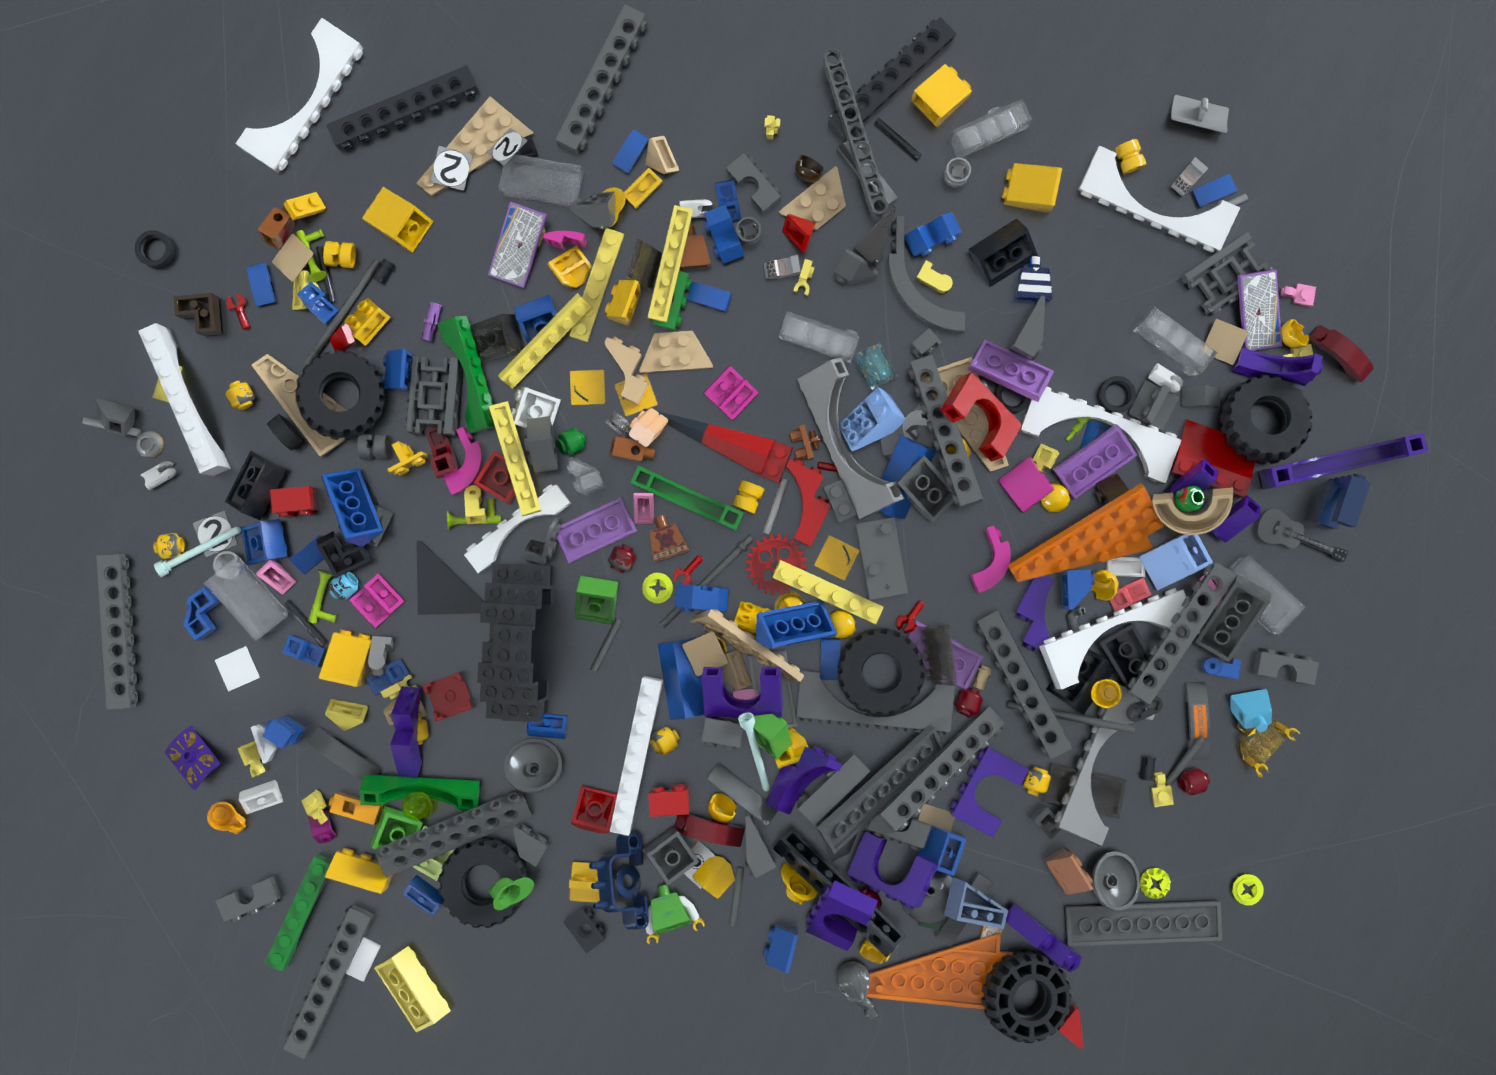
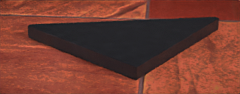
[417,541,483,615]

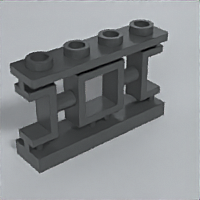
[1180,232,1273,315]
[404,356,462,437]

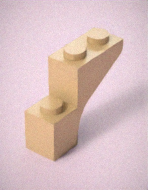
[605,336,649,406]

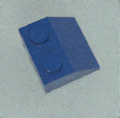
[514,295,566,344]
[382,349,413,392]
[241,519,287,565]
[1061,570,1094,610]
[763,923,798,974]

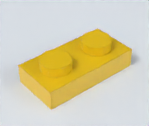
[624,168,663,209]
[283,192,326,220]

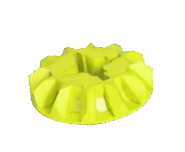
[642,573,673,603]
[1140,868,1171,899]
[1232,874,1263,905]

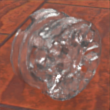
[605,411,632,438]

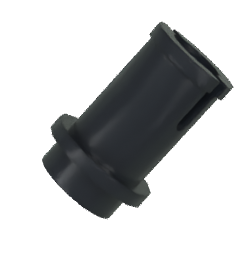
[372,259,394,284]
[1140,757,1156,781]

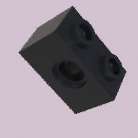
[563,905,607,954]

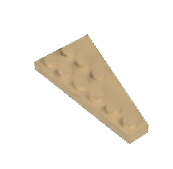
[417,97,534,197]
[252,354,348,458]
[920,357,1009,472]
[689,609,804,683]

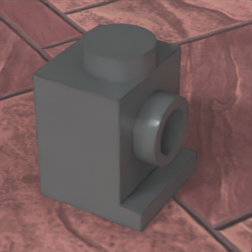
[910,328,942,358]

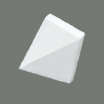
[251,725,278,764]

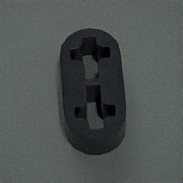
[1126,696,1163,722]

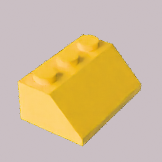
[325,848,392,894]

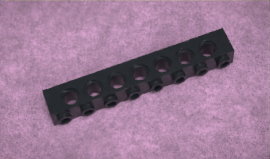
[828,17,956,142]
[326,65,479,150]
[773,828,906,958]

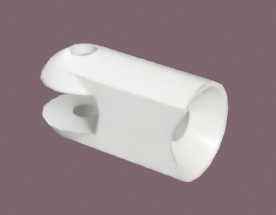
[680,199,712,218]
[1148,363,1183,393]
[141,461,176,490]

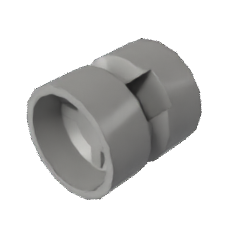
[944,157,971,188]

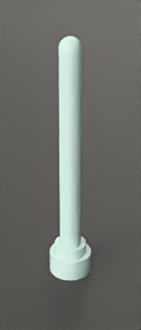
[154,526,241,577]
[738,713,770,792]

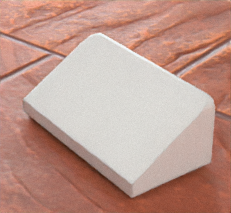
[239,780,283,814]

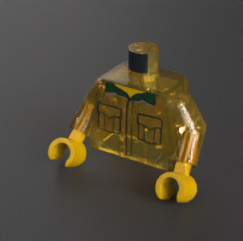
[1237,720,1300,777]

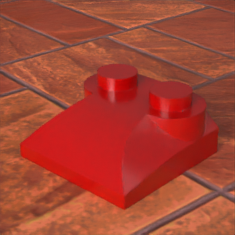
[571,786,617,834]

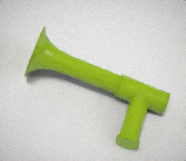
[295,229,327,282]
[447,499,501,531]
[308,569,337,623]

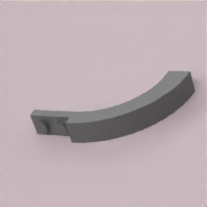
[887,216,965,333]

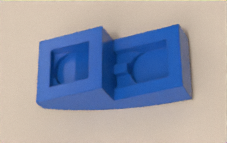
[612,129,649,173]
[1193,174,1237,207]
[715,179,741,221]
[247,262,276,306]
[297,282,339,325]
[687,282,732,312]
[282,635,328,667]
[820,638,840,680]
[365,659,410,696]

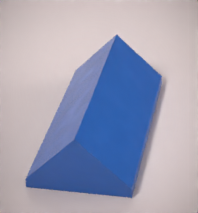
[880,435,936,519]
[321,468,383,547]
[756,600,837,649]
[658,638,704,720]

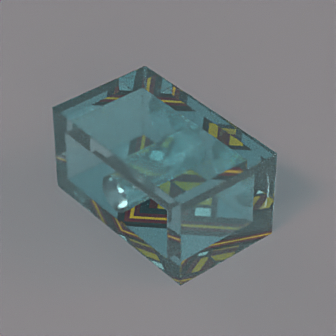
[854,343,898,390]

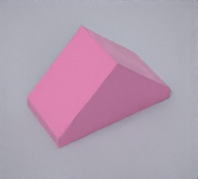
[634,493,654,524]
[256,560,296,595]

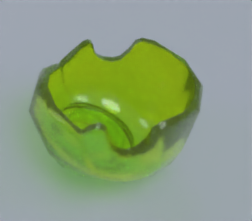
[402,791,433,821]

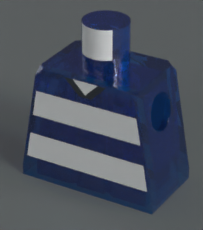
[1013,256,1053,302]

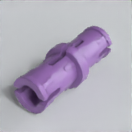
[420,302,442,342]

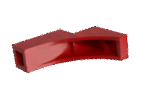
[786,458,831,547]

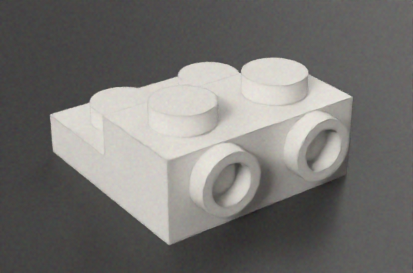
[511,387,561,428]

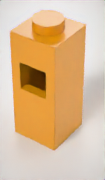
[329,792,383,825]

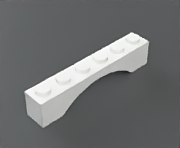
[464,484,572,573]

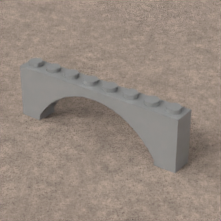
[797,358,904,519]
[1054,685,1157,846]

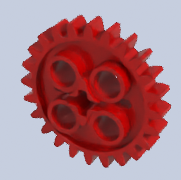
[745,533,807,595]

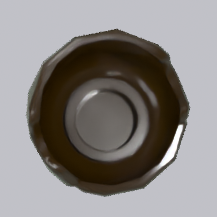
[795,155,824,183]

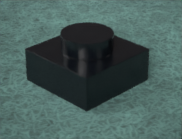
[517,135,538,160]

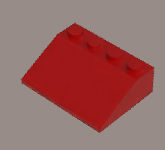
[1169,419,1255,499]

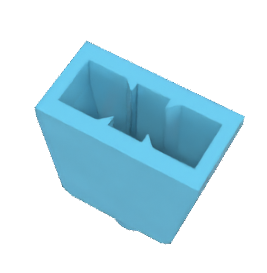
[1230,689,1272,732]

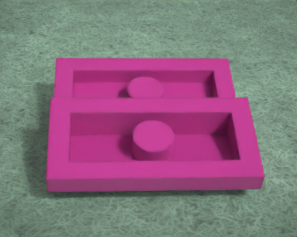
[543,231,588,250]
[703,365,759,420]
[999,457,1055,512]
[349,574,404,629]

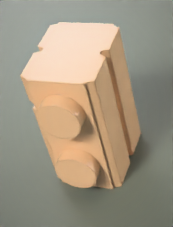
[629,408,668,447]

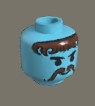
[329,572,358,600]

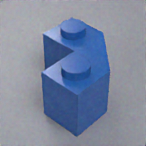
[703,205,744,264]
[904,212,962,256]
[674,584,729,612]
[184,587,221,641]

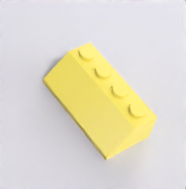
[374,946,451,1032]

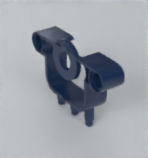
[589,833,649,930]

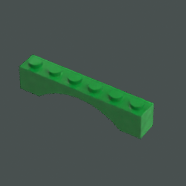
[437,316,495,434]
[630,466,744,531]
[360,775,480,811]
[264,854,332,972]

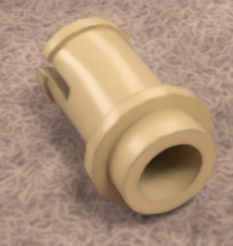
[973,665,993,690]

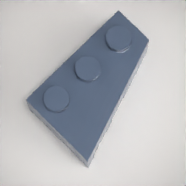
[944,877,1008,929]

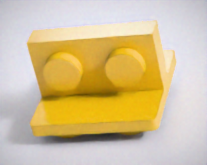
[344,298,391,346]
[387,441,429,476]
[734,601,771,639]
[569,862,600,903]

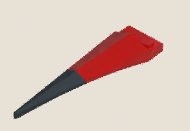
[643,409,793,483]

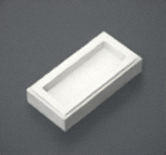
[1106,557,1145,577]
[346,937,381,982]

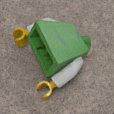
[646,885,705,944]

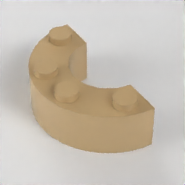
[1152,488,1233,535]

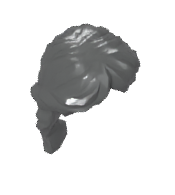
[837,961,878,1020]

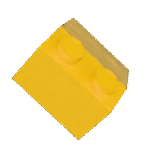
[605,280,642,326]

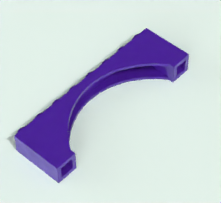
[1259,433,1428,489]

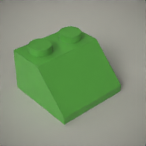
[574,576,618,625]
[753,714,793,759]
[370,805,423,849]

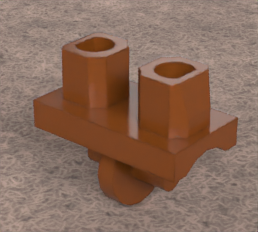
[789,424,823,460]

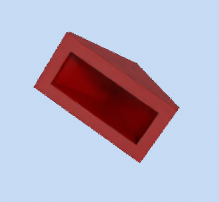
[782,214,816,251]
[1057,1005,1084,1048]

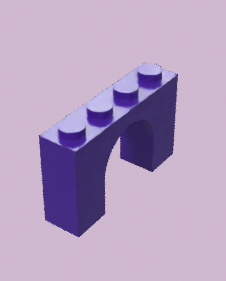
[1169,459,1261,543]
[701,667,783,718]
[949,746,1029,837]
[847,831,939,909]
[805,881,877,951]

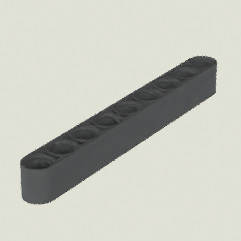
[823,48,888,217]

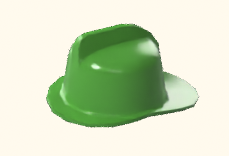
[489,877,534,910]

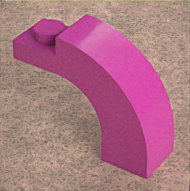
[444,427,484,496]
[970,525,1011,593]

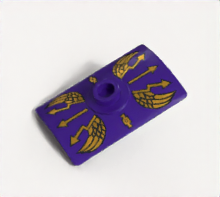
[165,726,220,790]

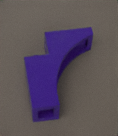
[1232,348,1323,386]
[1014,575,1055,657]
[390,686,422,778]
[766,746,842,815]
[1006,904,1082,973]

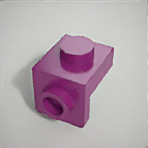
[308,810,336,844]

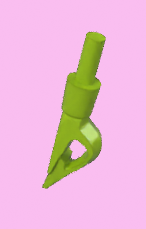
[1065,417,1091,442]

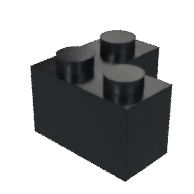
[316,531,370,578]

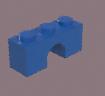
[262,716,306,749]

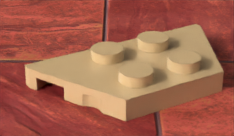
[779,166,846,231]
[639,331,713,373]

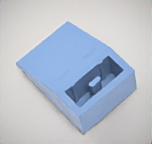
[839,387,906,451]
[1139,534,1213,591]

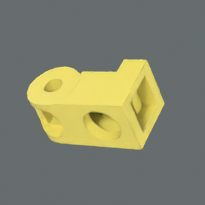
[915,260,953,293]
[464,485,487,524]

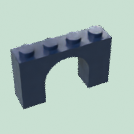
[1313,474,1371,530]

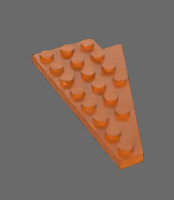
[1007,483,1164,582]
[867,933,1015,1009]

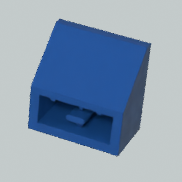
[917,825,967,876]

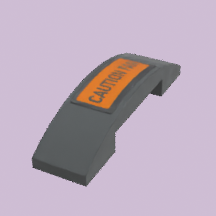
[1185,682,1210,760]

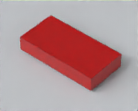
[329,324,355,353]

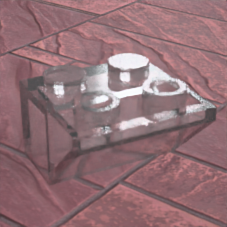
[566,457,606,496]

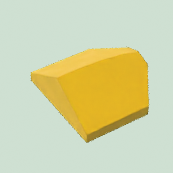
[547,245,592,288]
[775,727,808,769]
[692,856,735,899]

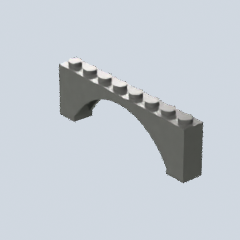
[796,670,955,735]

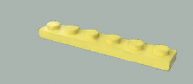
[648,205,693,323]
[569,228,624,343]
[498,293,592,389]
[489,401,541,517]
[772,560,884,624]

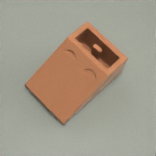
[1043,847,1093,895]

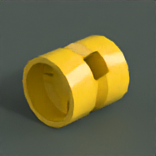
[1114,139,1147,174]
[323,241,356,268]
[732,480,765,514]

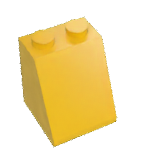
[911,64,972,127]
[1002,163,1062,214]
[362,187,434,253]
[319,629,372,687]

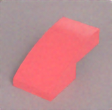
[1110,577,1152,611]

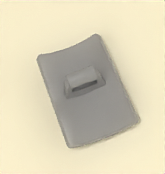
[1171,95,1229,133]

